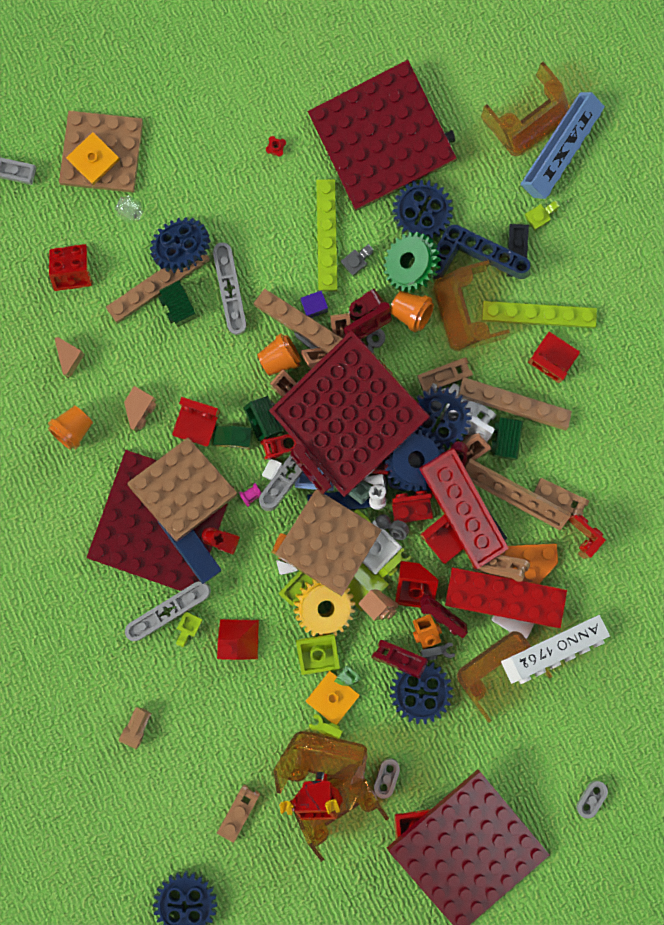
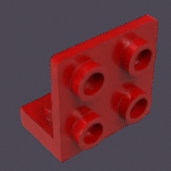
[49,244,92,291]
[528,332,580,383]
[172,397,220,447]
[391,491,433,523]
[420,514,463,564]
[568,514,606,559]

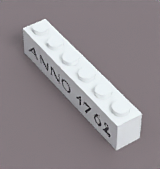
[501,615,610,684]

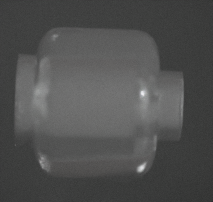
[114,195,144,223]

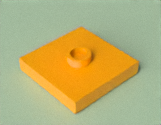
[66,132,120,185]
[305,671,360,725]

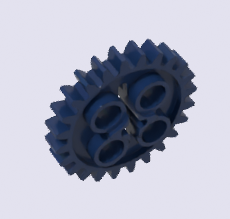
[392,180,453,240]
[150,217,211,273]
[415,386,472,449]
[390,662,453,724]
[153,870,218,925]

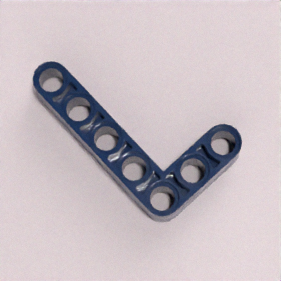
[432,225,530,279]

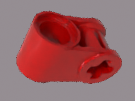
[260,434,297,460]
[201,527,240,555]

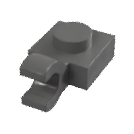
[341,244,373,277]
[419,643,455,660]

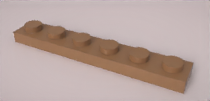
[106,255,210,324]
[254,289,342,353]
[457,377,572,431]
[464,459,571,530]

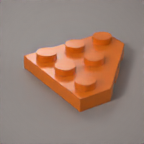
[500,544,558,584]

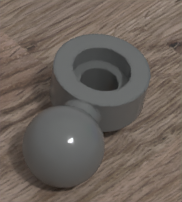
[366,329,385,353]
[375,514,410,540]

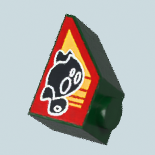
[213,426,253,450]

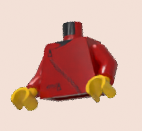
[279,772,343,820]

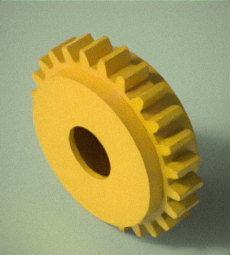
[294,579,356,637]

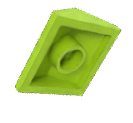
[347,563,389,612]
[296,634,340,675]

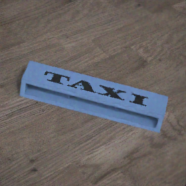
[520,92,605,199]

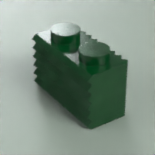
[158,280,197,327]
[243,396,284,442]
[490,417,523,460]

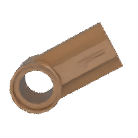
[119,707,152,750]

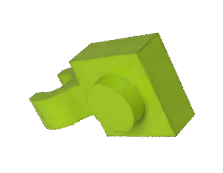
[524,200,560,231]
[378,548,411,578]
[176,612,203,647]
[309,714,343,742]

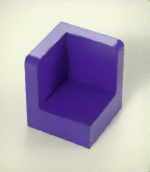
[301,290,328,318]

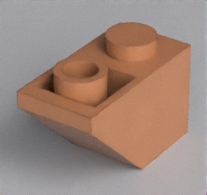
[124,386,156,432]
[358,589,399,621]

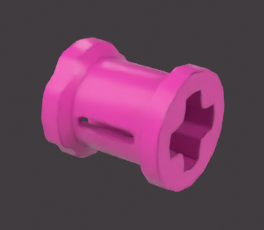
[239,483,262,507]

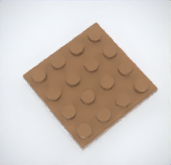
[59,111,143,193]
[127,438,237,542]
[275,489,382,596]

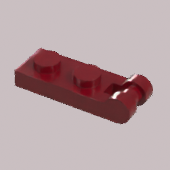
[344,302,392,339]
[290,444,332,495]
[421,595,468,639]
[371,640,428,679]

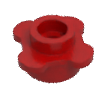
[266,136,286,157]

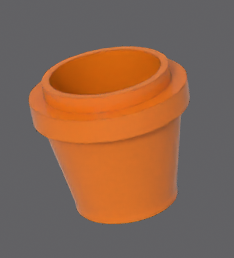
[390,291,434,333]
[257,333,301,376]
[48,405,93,450]

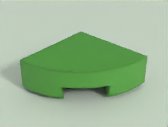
[335,665,361,686]

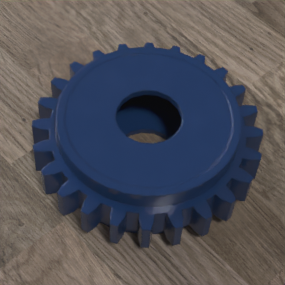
[383,430,444,491]

